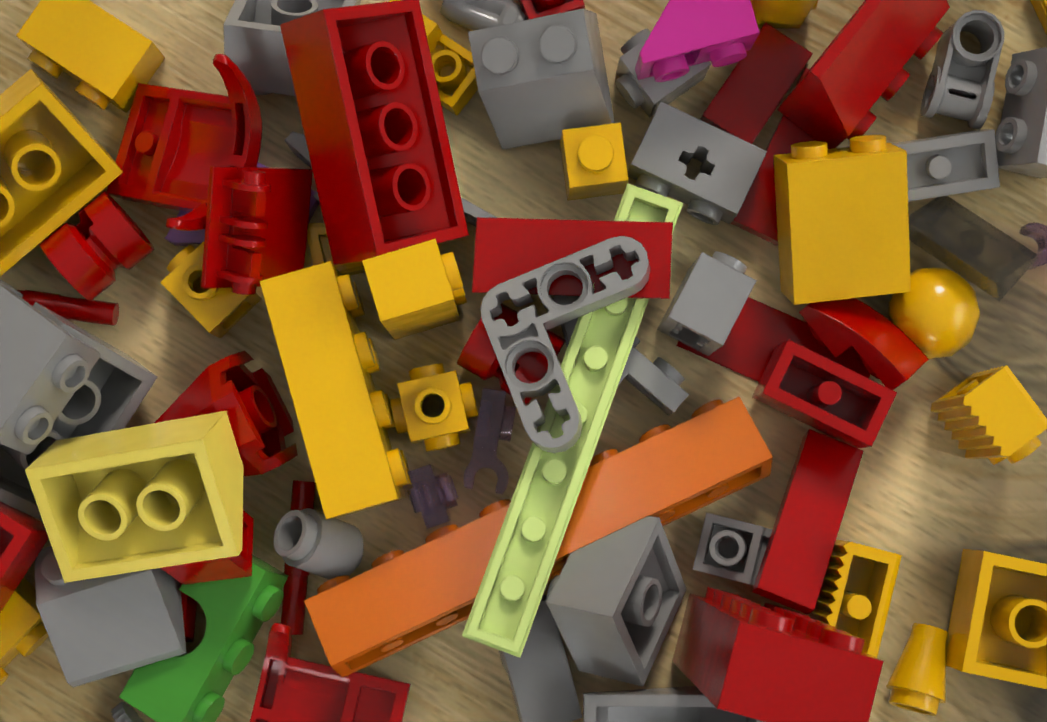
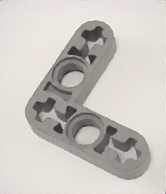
[480,236,651,453]

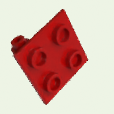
[201,166,313,295]

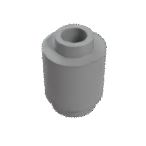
[273,508,363,580]

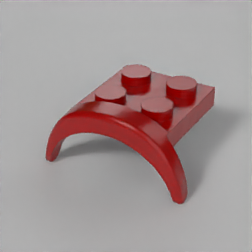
[107,54,262,231]
[250,623,411,722]

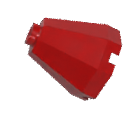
[154,350,298,477]

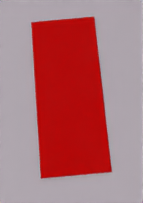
[472,217,673,299]
[676,297,870,382]

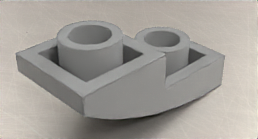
[692,512,773,585]
[499,595,582,722]

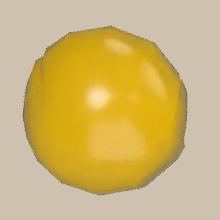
[888,267,980,359]

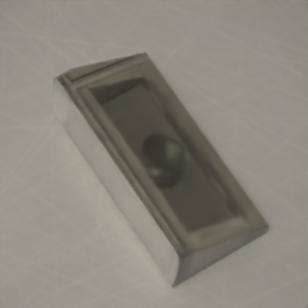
[909,196,1038,301]

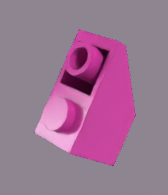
[635,0,760,82]

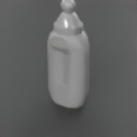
[440,0,527,31]

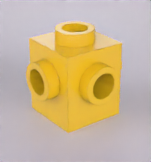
[390,363,479,452]

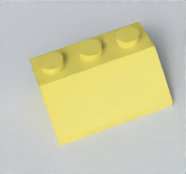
[25,411,244,583]

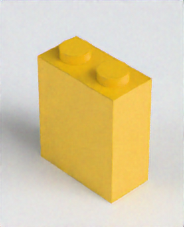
[773,135,911,305]

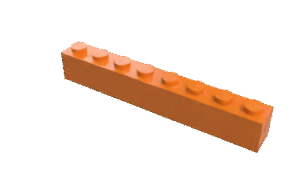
[304,397,773,678]

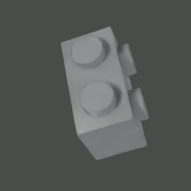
[995,47,1047,179]

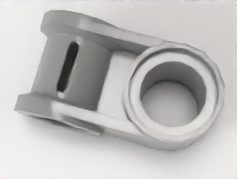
[921,10,1004,130]

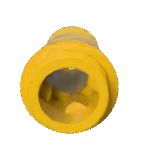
[886,623,948,716]

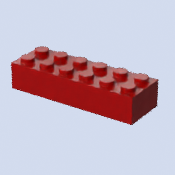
[672,587,884,722]

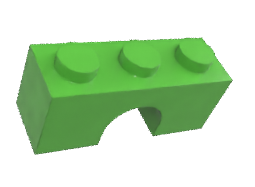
[119,554,288,722]

